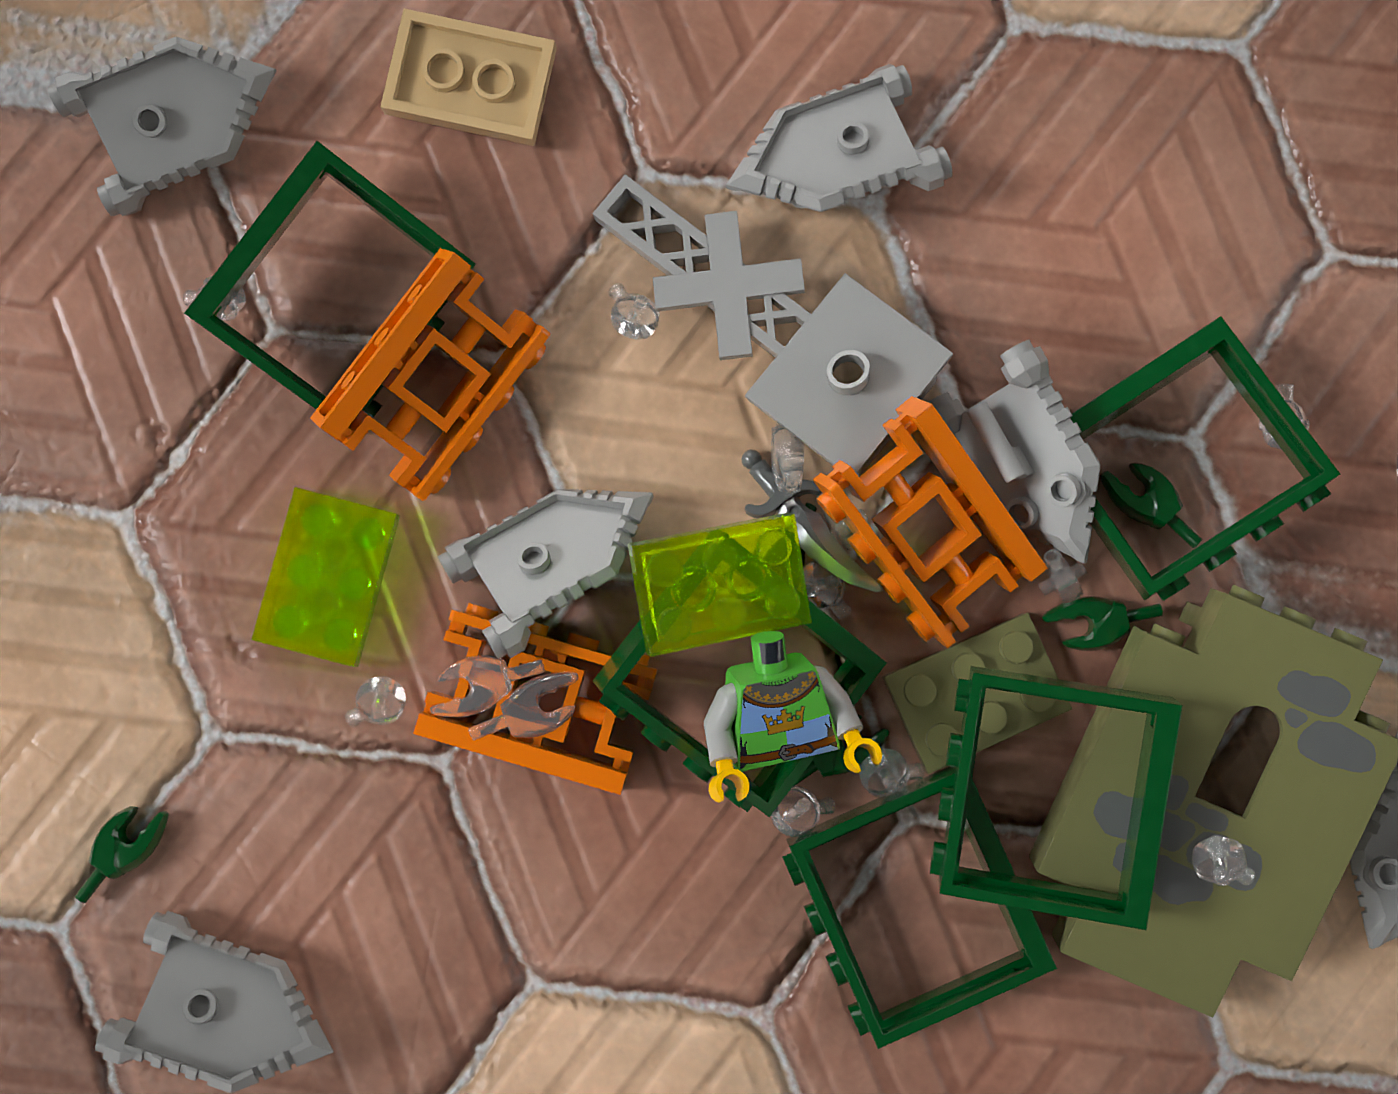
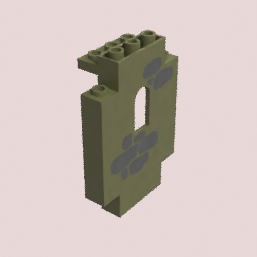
[1029,585,1398,1018]

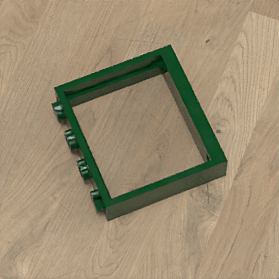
[184,141,476,418]
[1070,316,1341,601]
[593,527,887,817]
[930,666,1183,930]
[782,766,1057,1049]

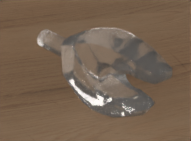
[771,422,804,495]
[430,656,545,717]
[468,672,578,741]

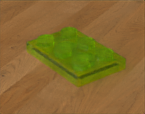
[251,487,401,667]
[628,512,812,657]

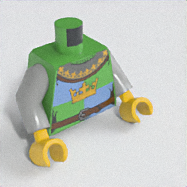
[704,631,882,803]

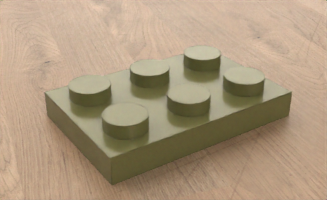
[882,613,1072,774]

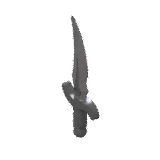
[741,449,883,592]

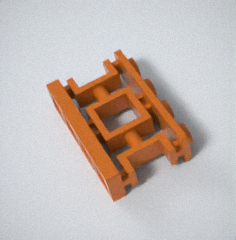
[310,248,551,501]
[813,396,1048,649]
[413,603,658,795]

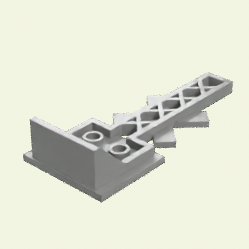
[592,175,953,477]

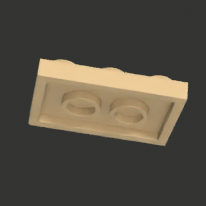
[380,8,557,146]

